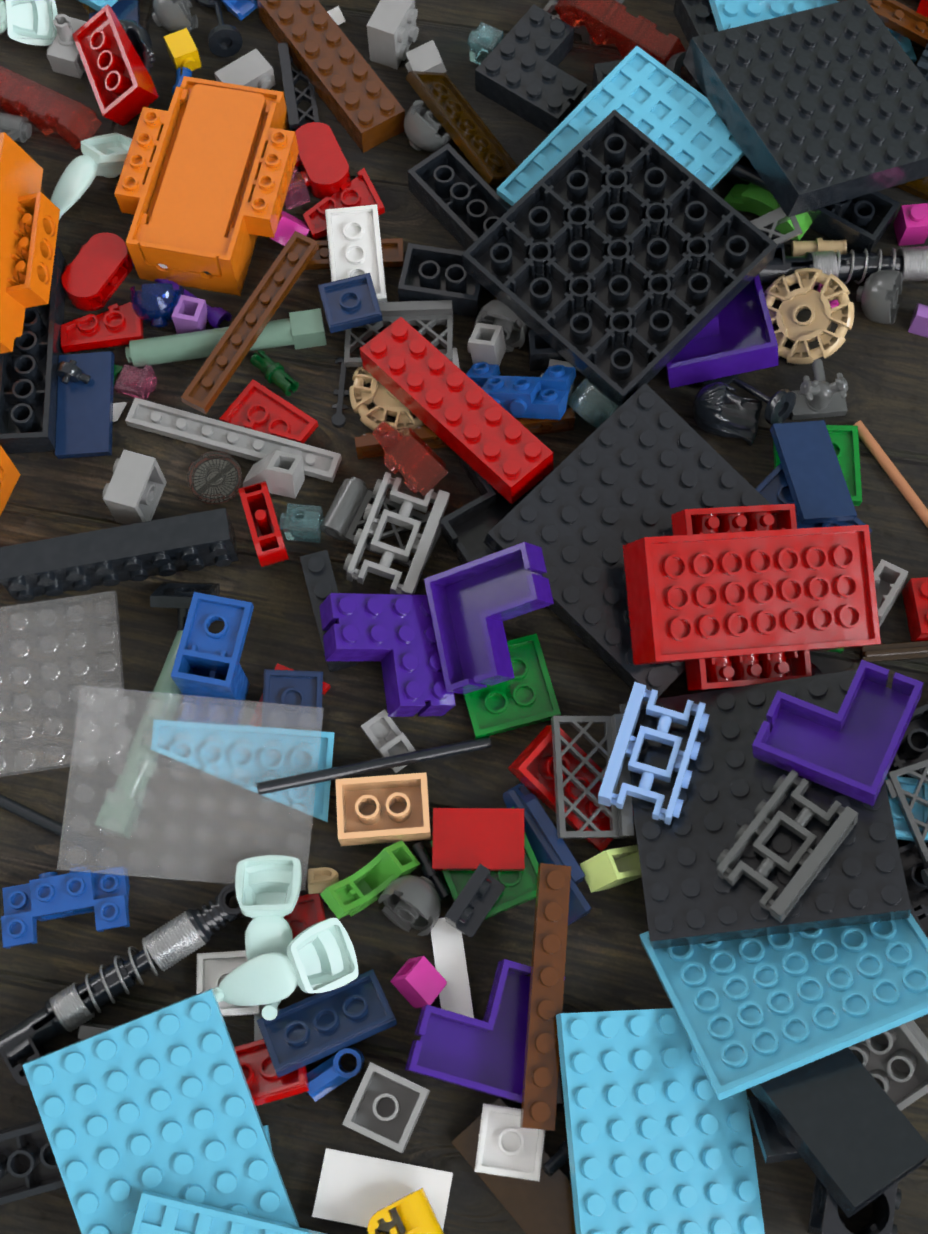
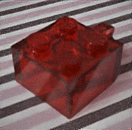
[372,420,448,496]

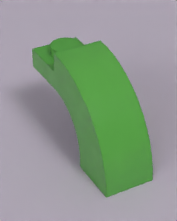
[724,183,813,241]
[320,840,420,920]

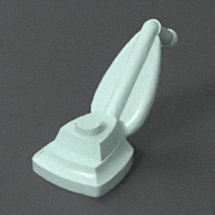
[0,0,58,46]
[50,133,132,220]
[235,855,302,1020]
[213,918,358,1006]

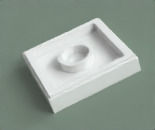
[196,950,261,1017]
[474,1103,545,1181]

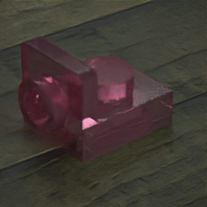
[284,166,310,210]
[114,364,157,400]

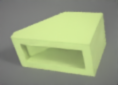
[580,845,642,893]

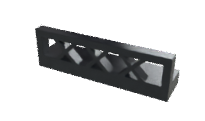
[278,42,319,131]

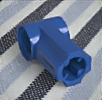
[307,1047,364,1102]

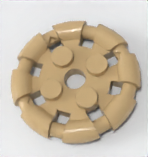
[764,268,854,365]
[349,366,425,434]

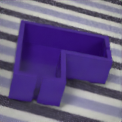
[665,274,778,388]
[424,542,554,694]
[319,593,456,717]
[752,660,923,806]
[405,959,565,1104]

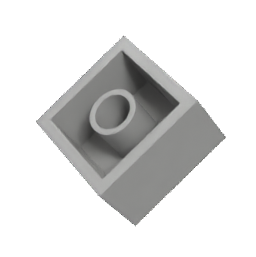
[366,0,419,69]
[103,450,167,525]
[342,1062,430,1153]

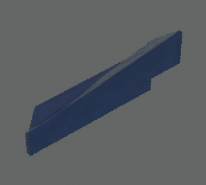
[503,782,591,926]

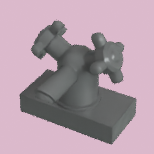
[790,359,848,420]

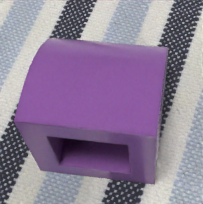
[171,295,207,334]
[908,303,928,338]

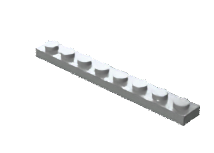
[125,397,342,483]

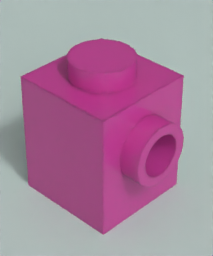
[893,203,928,246]

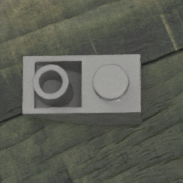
[243,450,305,498]

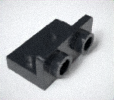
[445,864,505,938]

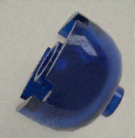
[130,283,184,327]

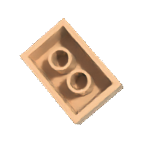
[335,772,431,846]

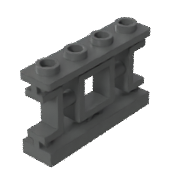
[716,770,858,923]

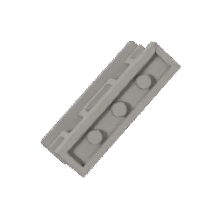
[343,472,450,595]

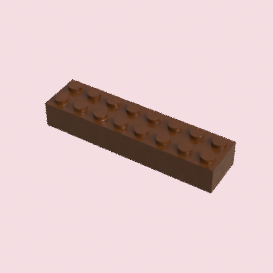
[257,0,405,153]

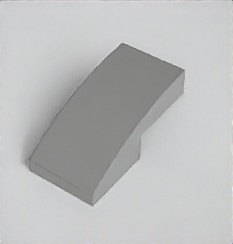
[360,709,416,774]

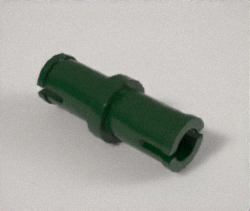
[250,350,299,396]

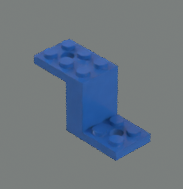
[171,592,254,726]

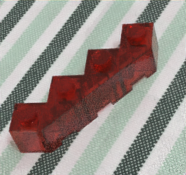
[554,0,686,70]
[0,66,102,150]

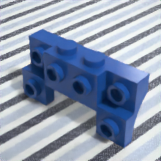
[466,362,576,420]
[1,866,130,949]

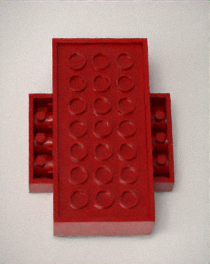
[623,504,881,691]

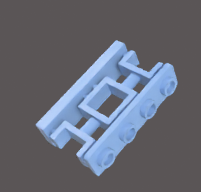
[598,682,709,825]

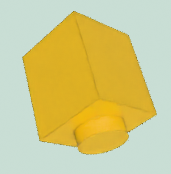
[164,28,202,75]

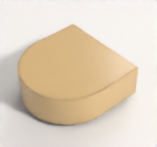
[308,867,339,894]

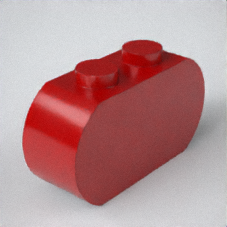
[295,122,351,199]
[61,233,133,311]
[238,481,289,567]

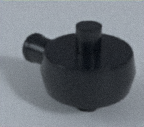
[56,359,91,384]

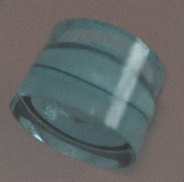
[567,378,619,428]

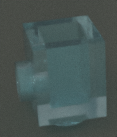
[468,22,503,65]
[280,503,324,543]

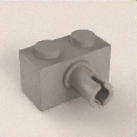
[47,14,87,78]
[874,559,908,628]

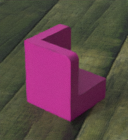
[269,210,309,246]
[390,956,447,1008]

